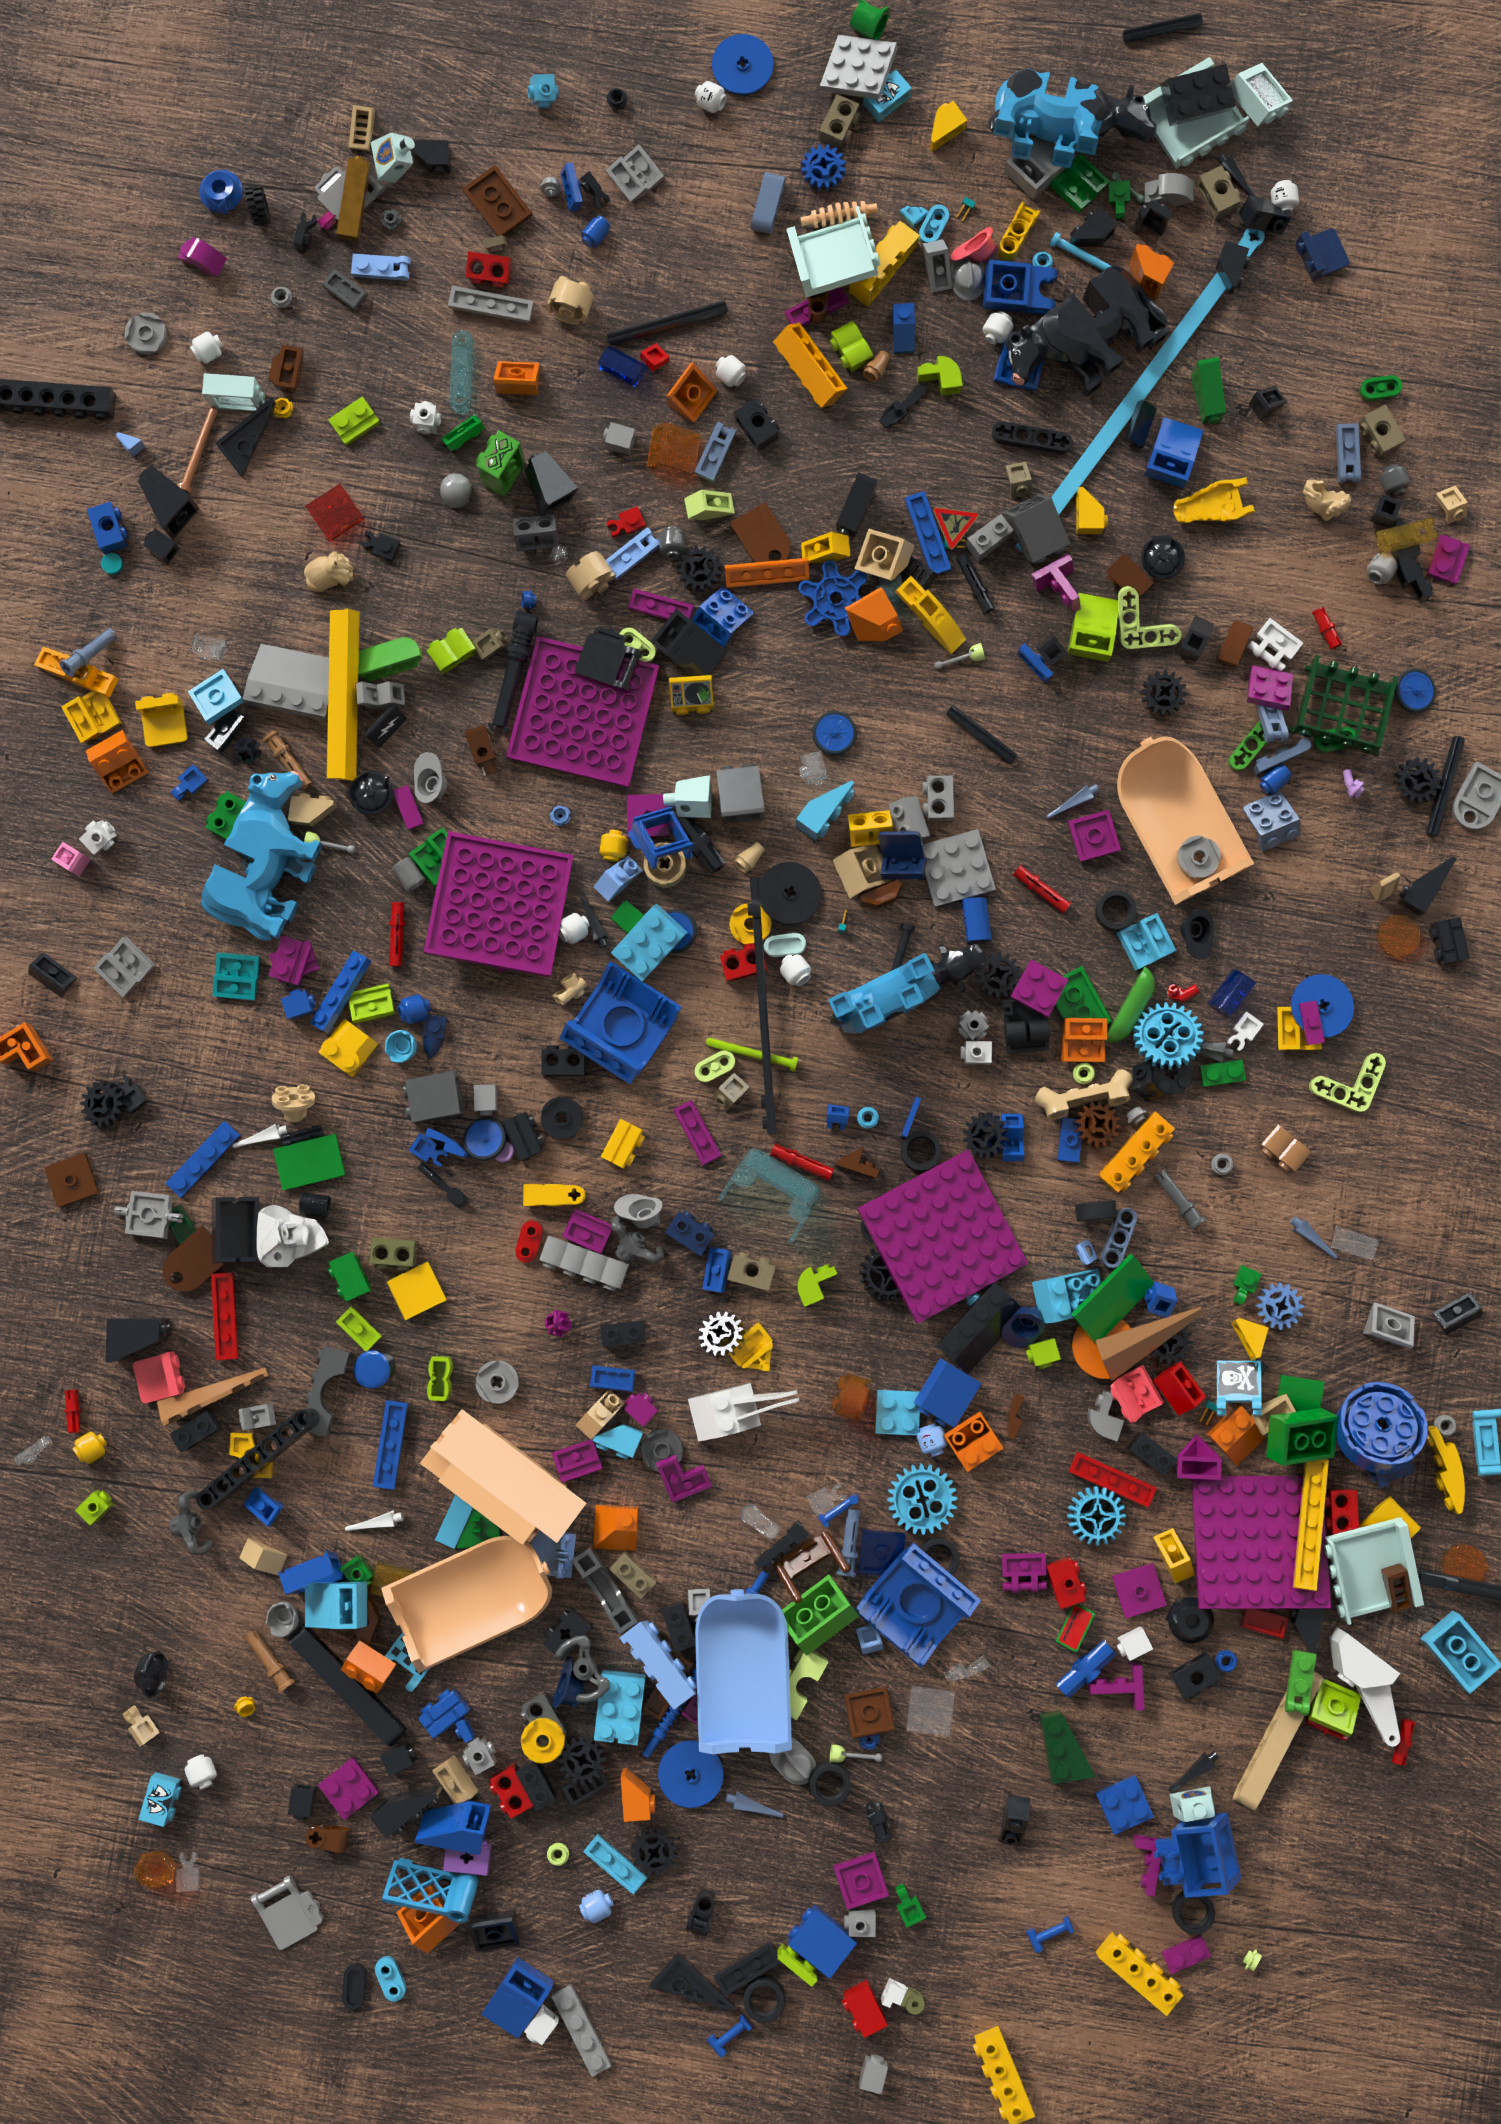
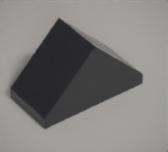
[1249,385,1287,421]

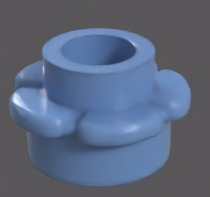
[550,805,570,826]

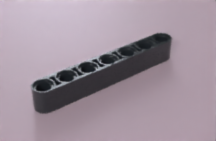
[196,1408,319,1510]
[287,1623,407,1747]

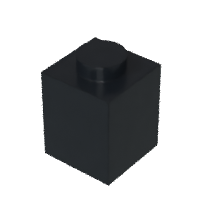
[1369,495,1402,529]
[143,528,180,565]
[1036,633,1067,666]
[380,1741,417,1776]
[288,1784,317,1820]

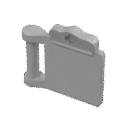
[315,167,387,220]
[251,1875,324,1950]

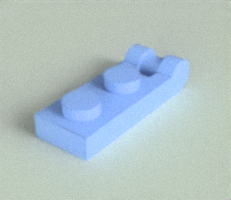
[351,254,411,281]
[606,528,659,581]

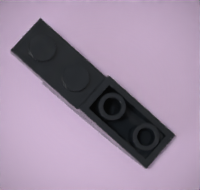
[1390,517,1433,603]

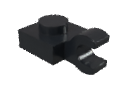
[579,171,610,210]
[293,212,317,253]

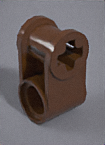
[807,291,829,324]
[305,1824,350,1853]

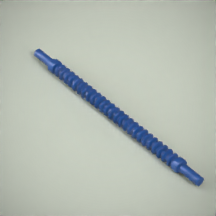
[642,1570,770,1758]

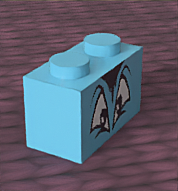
[863,70,912,122]
[138,1772,182,1827]

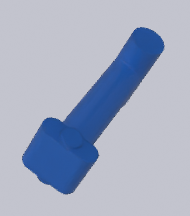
[818,1494,859,1527]
[1026,1916,1074,1953]
[706,2014,753,2058]

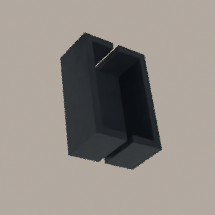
[1160,64,1236,127]
[212,1197,260,1264]

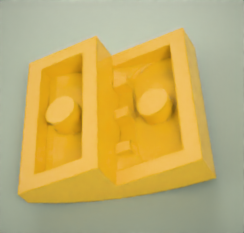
[61,691,122,743]
[1277,1007,1322,1050]
[387,1262,446,1320]
[1359,1496,1421,1539]

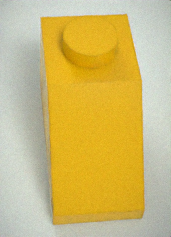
[930,101,967,152]
[1076,487,1108,534]
[801,532,850,564]
[1153,1528,1195,1584]

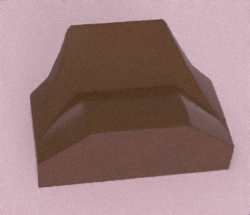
[269,345,304,391]
[859,879,902,910]

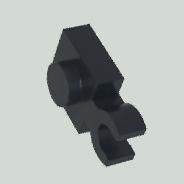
[360,531,401,562]
[113,1074,149,1114]

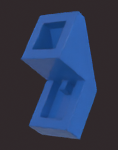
[1001,1114,1024,1161]

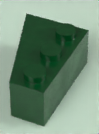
[1039,1710,1096,1784]

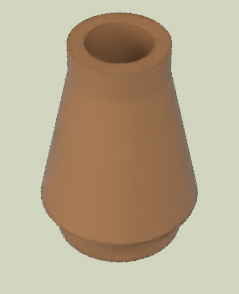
[863,351,891,383]

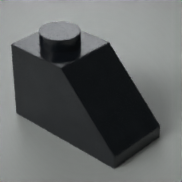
[411,140,451,175]
[1289,1609,1326,1653]

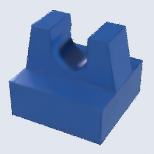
[826,1104,849,1130]

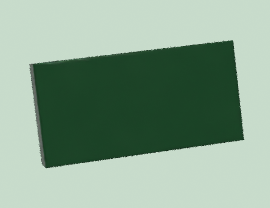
[169,1204,197,1245]

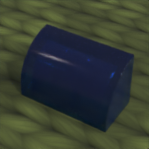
[598,346,647,387]
[1207,969,1257,1018]

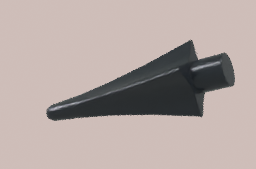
[1216,153,1256,197]
[581,894,608,949]
[1169,1751,1220,1792]

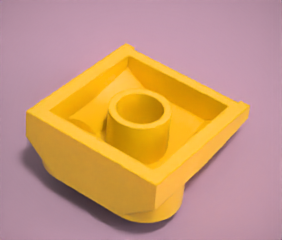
[319,1019,379,1078]

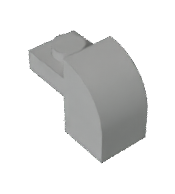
[1145,173,1194,206]
[356,681,405,710]
[1087,1391,1124,1441]

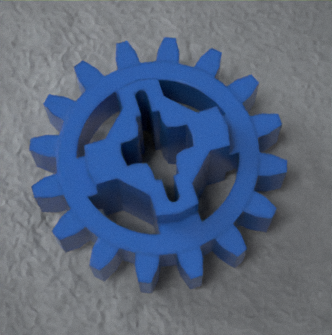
[801,144,846,191]

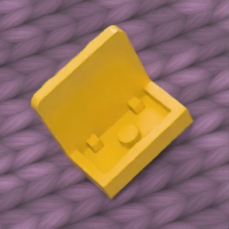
[135,693,188,747]

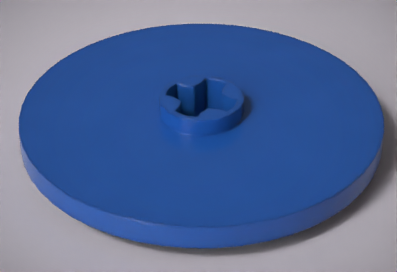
[712,34,773,95]
[1291,974,1354,1038]
[658,1740,724,1808]

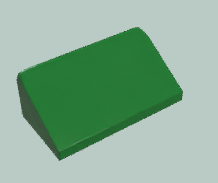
[610,900,644,934]

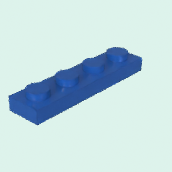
[904,491,951,575]
[310,950,371,1034]
[165,1121,241,1198]
[373,1400,409,1490]

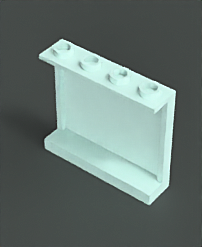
[1143,57,1250,169]
[787,206,880,297]
[1324,1517,1424,1625]

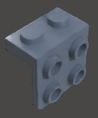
[1243,792,1301,851]

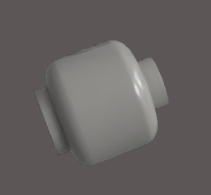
[1366,553,1398,585]

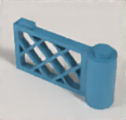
[382,1858,479,1923]

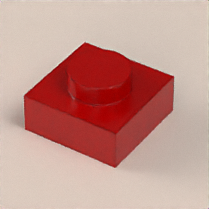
[640,343,670,371]

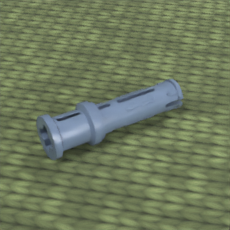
[59,628,117,677]
[836,1509,861,1577]

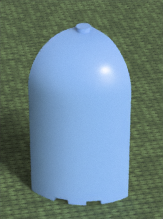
[695,1589,792,1754]

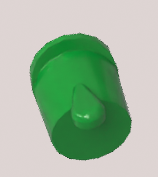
[850,0,890,40]

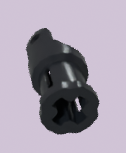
[865,1802,893,1843]

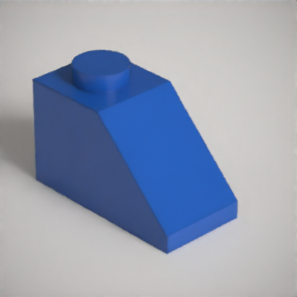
[892,303,915,354]

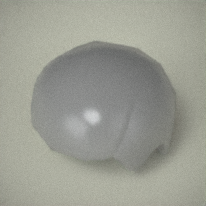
[440,473,472,508]
[266,1601,299,1638]

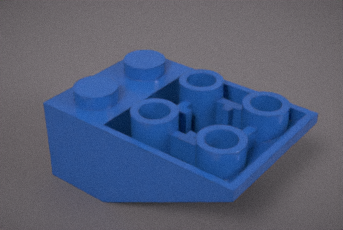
[1144,417,1203,489]
[415,1801,491,1855]
[481,1957,554,2039]

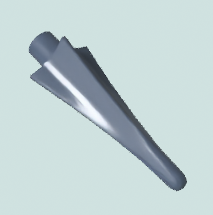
[1047,784,1100,819]
[1290,1216,1337,1259]
[725,1791,784,1818]

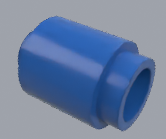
[581,216,611,248]
[1259,764,1292,794]

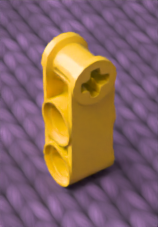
[998,201,1041,262]
[523,1184,586,1206]

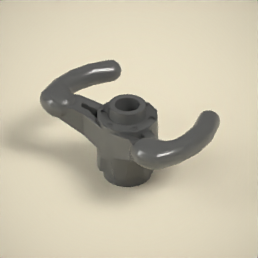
[611,1215,664,1263]
[169,1490,213,1556]
[555,1635,610,1703]

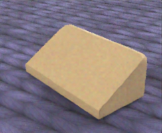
[432,1755,478,1804]

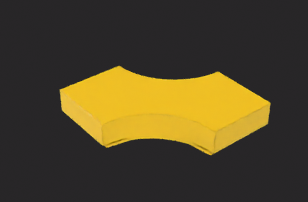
[229,1432,273,1478]

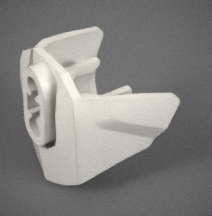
[257,1205,329,1267]

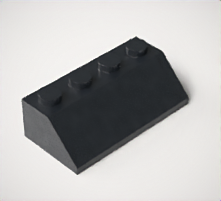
[936,1282,1021,1375]

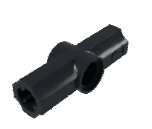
[678,817,726,875]

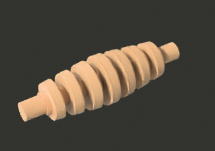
[801,201,877,228]

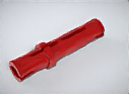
[1013,865,1071,913]
[389,902,406,967]
[770,1143,834,1181]

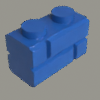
[418,1688,470,1739]

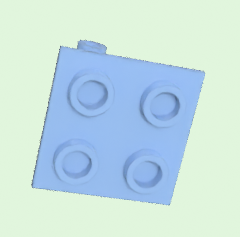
[531,1531,576,1578]

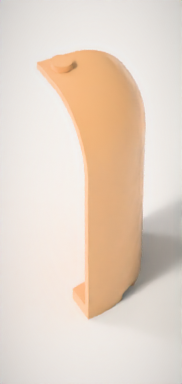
[1117,737,1254,905]
[381,1536,552,1673]

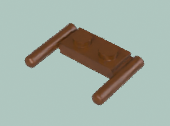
[773,1531,850,1604]

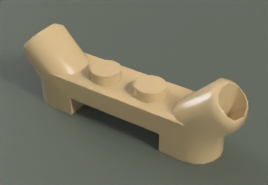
[1035,1069,1133,1120]

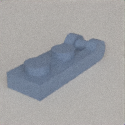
[694,422,737,483]
[1336,424,1361,483]
[1255,704,1289,742]
[1252,738,1311,776]

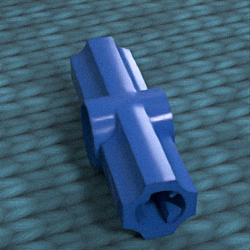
[1055,1640,1117,1699]

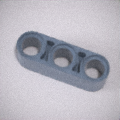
[751,172,786,235]
[1100,1208,1137,1268]

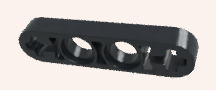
[992,421,1073,454]

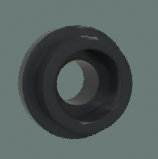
[607,88,627,110]

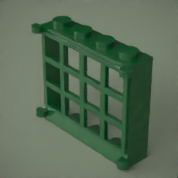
[1289,655,1398,756]

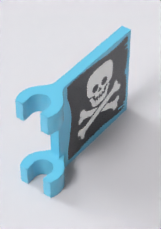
[1217,1361,1262,1416]

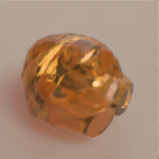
[134,1851,175,1890]

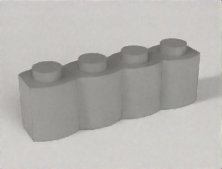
[539,1236,629,1291]

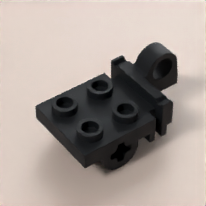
[1002,999,1050,1054]

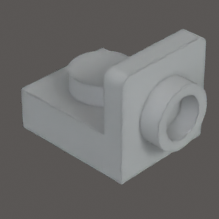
[688,1589,710,1624]

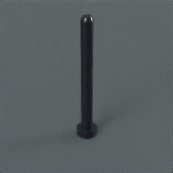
[891,923,915,971]

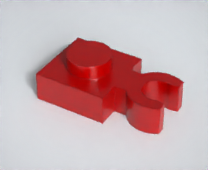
[606,506,646,538]

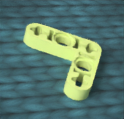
[1118,586,1182,649]
[1309,1053,1386,1112]

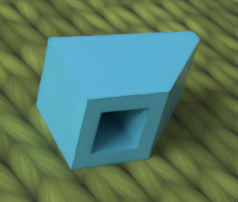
[593,1424,643,1459]

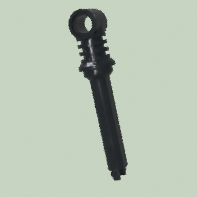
[488,611,539,735]

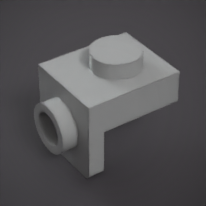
[239,1403,276,1431]

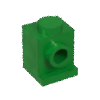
[339,1554,375,1586]

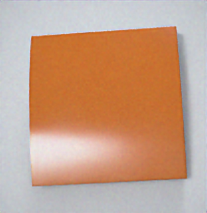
[1061,1018,1107,1062]

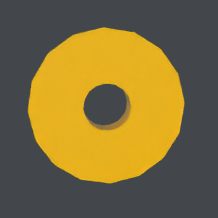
[729,904,772,945]
[521,1718,565,1763]

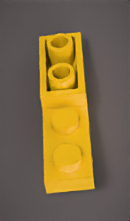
[895,576,966,654]
[1426,1426,1465,1514]

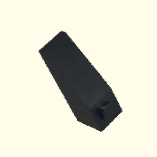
[1398,857,1457,916]

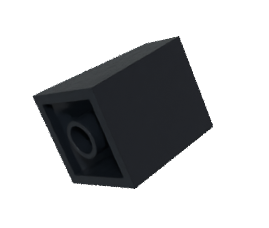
[138,465,200,540]
[105,1318,172,1363]

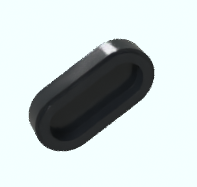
[342,1963,367,2010]

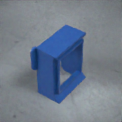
[628,806,694,869]
[278,1550,345,1595]

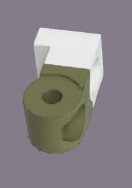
[880,1978,925,2015]

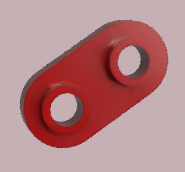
[515,1221,543,1263]

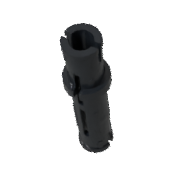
[956,553,995,615]

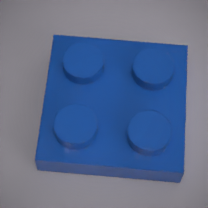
[1095,1775,1154,1835]

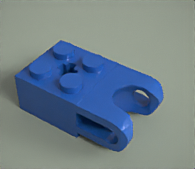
[982,260,1058,315]

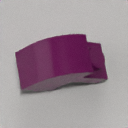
[177,237,227,277]

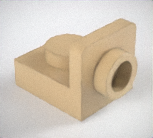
[1436,486,1468,524]

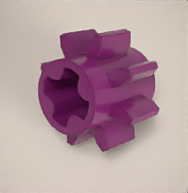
[545,1310,571,1337]

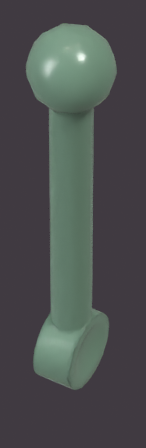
[1111,172,1145,204]

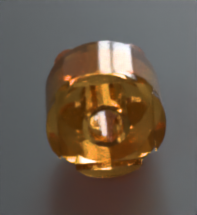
[831,1373,872,1422]

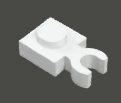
[1227,1011,1263,1051]

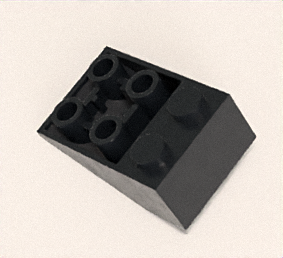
[650,609,728,676]
[369,1785,443,1838]

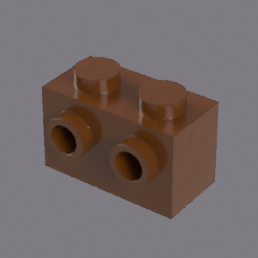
[1106,552,1154,601]

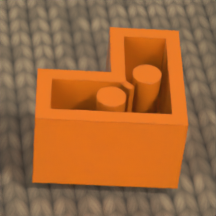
[0,1022,53,1072]

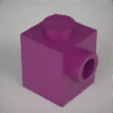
[624,1392,659,1427]

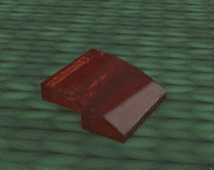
[305,484,364,542]

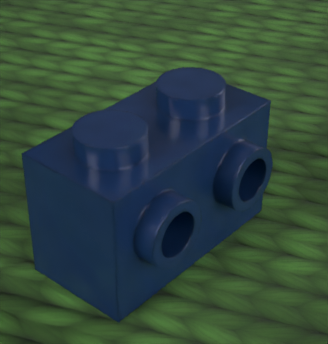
[665,1210,715,1256]

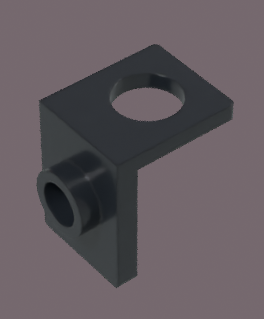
[1133,1060,1165,1102]

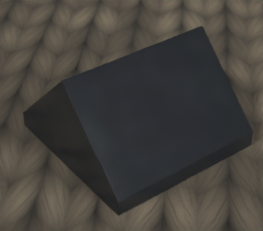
[468,1909,520,1952]

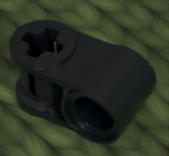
[685,1889,715,1937]

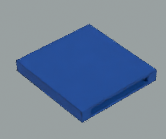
[900,1097,921,1139]

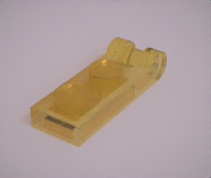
[1375,517,1439,554]

